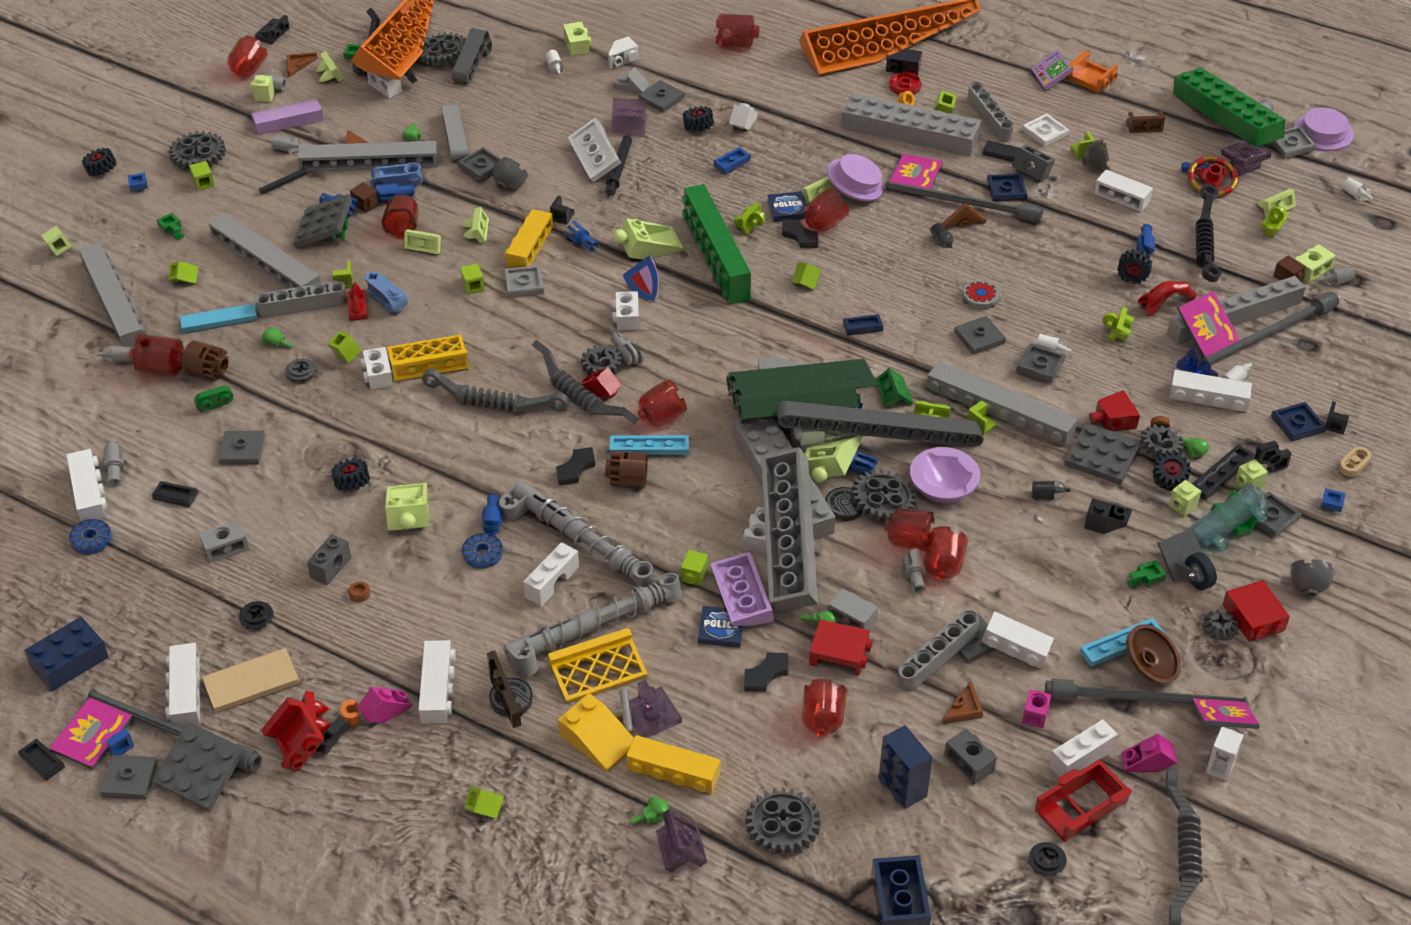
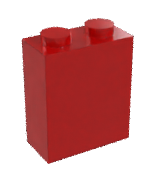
[1222,580,1290,642]

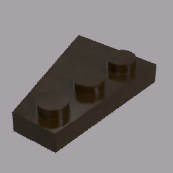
[487,650,523,728]

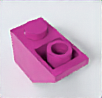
[357,687,412,723]
[1121,733,1177,772]

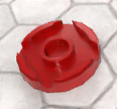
[889,72,922,95]

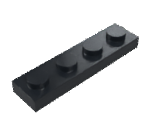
[1192,444,1255,500]

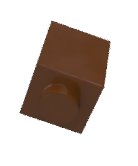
[350,182,379,213]
[1273,255,1306,282]

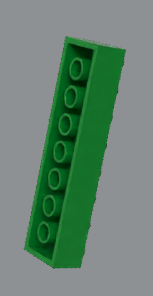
[1173,67,1286,147]
[682,184,751,305]

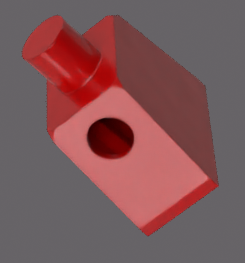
[1089,390,1140,431]

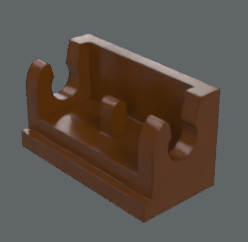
[1126,111,1165,133]

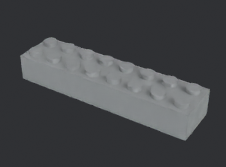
[841,93,981,156]
[733,417,836,540]
[761,447,818,613]

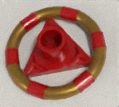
[1187,156,1238,197]

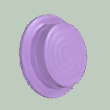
[1294,108,1354,151]
[827,154,884,201]
[910,447,980,504]

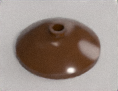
[1126,624,1181,685]

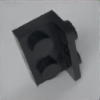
[255,15,290,45]

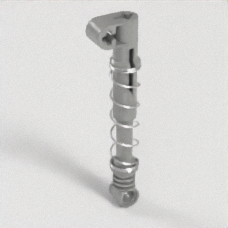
[499,480,655,587]
[503,573,682,676]

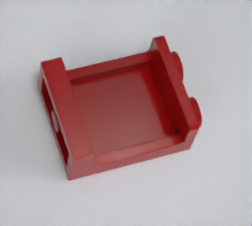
[809,620,873,675]
[261,698,324,771]

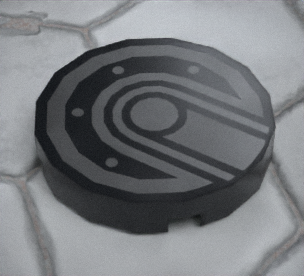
[825,487,863,521]
[489,678,533,717]

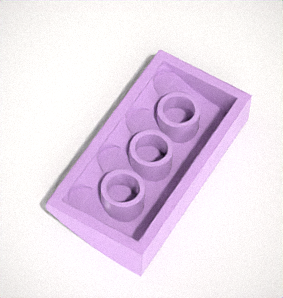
[250,99,324,135]
[710,552,774,626]

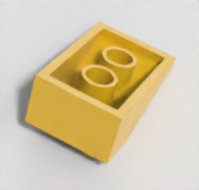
[558,693,634,772]

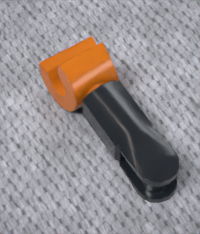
[317,699,360,755]

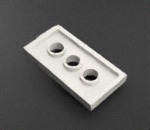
[568,118,621,183]

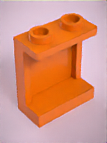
[1065,50,1118,93]

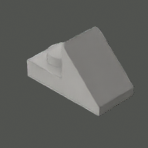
[613,67,650,94]

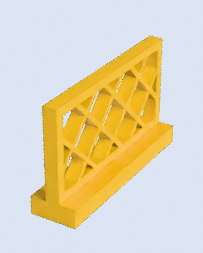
[387,334,469,381]
[548,628,648,704]

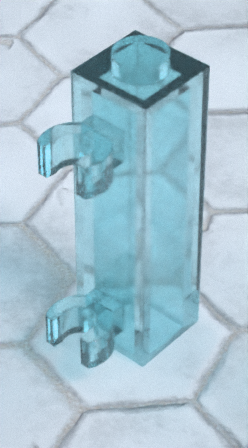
[1191,483,1268,552]

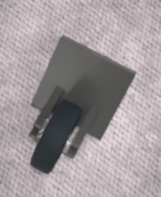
[1157,528,1217,590]

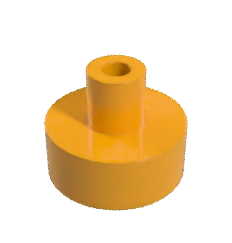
[897,91,915,106]

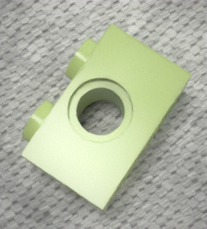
[563,22,592,56]
[1295,244,1336,284]

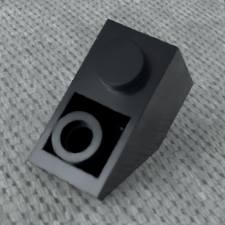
[886,49,922,76]
[1084,498,1132,534]

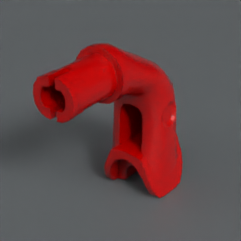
[1138,281,1197,316]

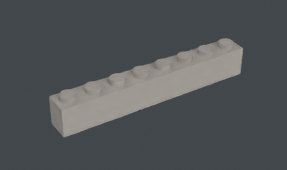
[298,141,438,171]
[208,213,320,289]
[79,242,146,347]
[1167,276,1306,345]
[926,361,1078,446]

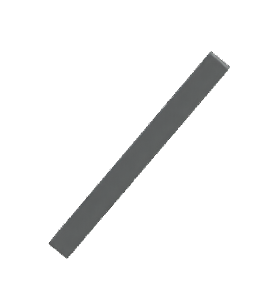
[776,401,984,447]

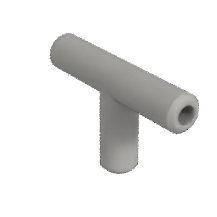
[610,689,633,733]

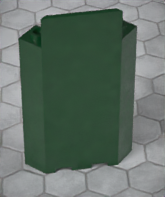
[726,359,878,424]

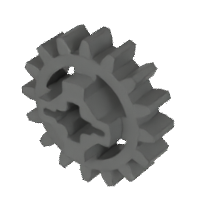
[581,344,622,375]
[1140,424,1184,458]

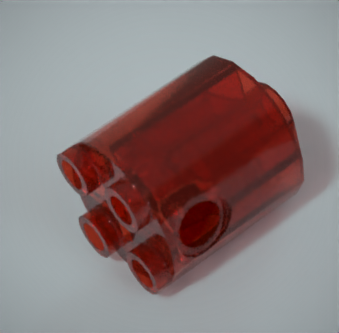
[715,13,760,48]
[129,333,184,376]

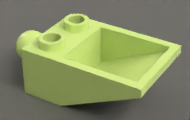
[613,219,683,260]
[805,435,863,483]
[385,483,429,531]

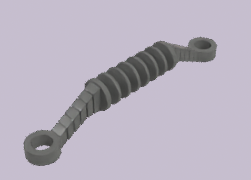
[532,340,639,425]
[422,369,570,414]
[1166,769,1203,925]

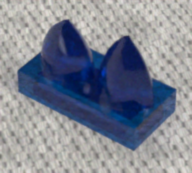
[1176,348,1218,377]

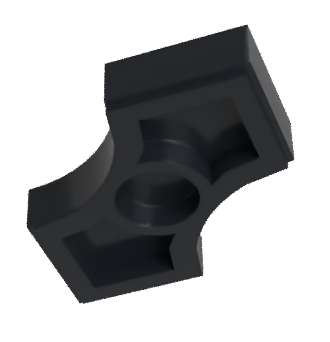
[782,220,818,248]
[1254,440,1292,473]
[556,447,595,485]
[744,652,788,692]

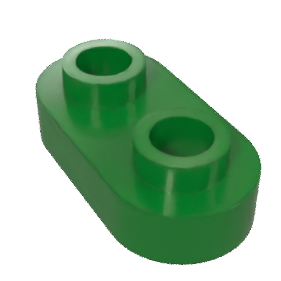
[194,386,234,411]

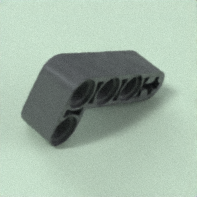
[452,28,492,84]

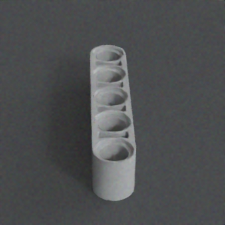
[968,82,1014,142]
[441,104,468,161]
[254,281,347,318]
[898,610,979,691]

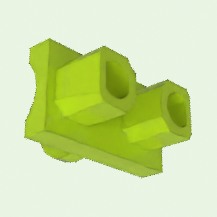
[734,202,765,234]
[1261,206,1290,238]
[1102,306,1134,342]
[914,401,951,418]

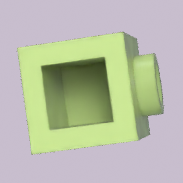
[250,75,275,102]
[41,226,71,256]
[1235,459,1268,495]
[1169,480,1201,517]

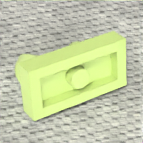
[316,51,344,82]
[802,176,837,205]
[1257,189,1296,217]
[462,207,489,244]
[404,229,441,254]

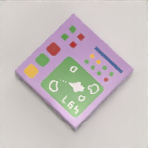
[1031,49,1073,90]

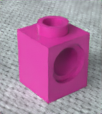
[1022,689,1051,728]

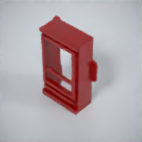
[1035,759,1132,842]

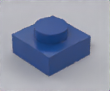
[127,172,148,191]
[1321,488,1346,512]
[106,728,134,755]

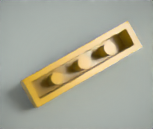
[504,209,553,268]
[626,735,721,794]

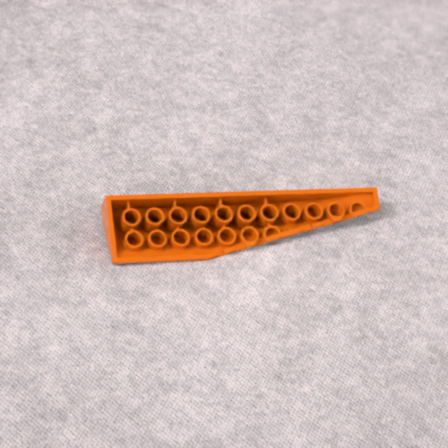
[351,0,434,80]
[799,0,981,75]

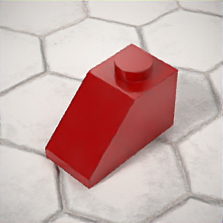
[580,367,622,399]

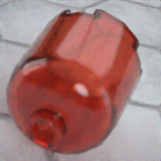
[227,35,268,78]
[804,188,849,232]
[381,195,419,239]
[638,379,687,427]
[884,509,935,552]
[923,526,969,579]
[802,679,848,736]

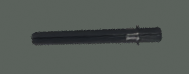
[605,134,632,197]

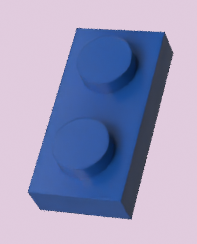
[714,147,751,174]

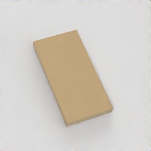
[202,648,300,713]

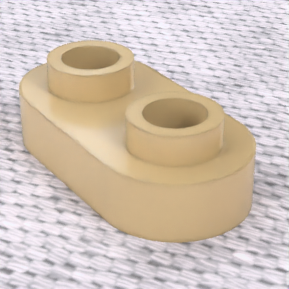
[1339,447,1371,477]

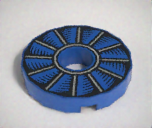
[69,519,112,554]
[462,533,503,568]

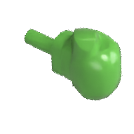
[402,123,421,142]
[261,327,293,349]
[1181,437,1209,459]
[799,611,836,627]
[630,797,670,825]

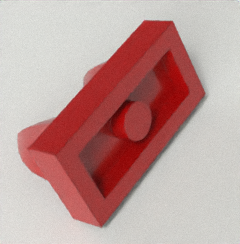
[347,282,368,321]
[301,691,331,733]

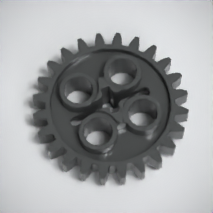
[419,32,466,66]
[169,131,226,170]
[851,469,917,524]
[745,787,821,856]

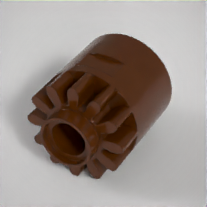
[182,340,229,380]
[605,451,648,487]

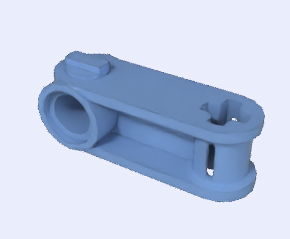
[371,163,423,189]
[365,272,408,313]

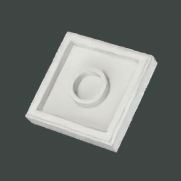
[1022,114,1070,147]

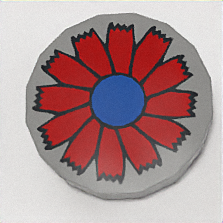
[963,280,1000,309]

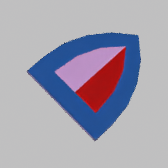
[623,255,659,301]

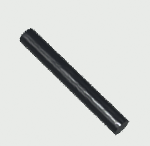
[259,168,307,194]

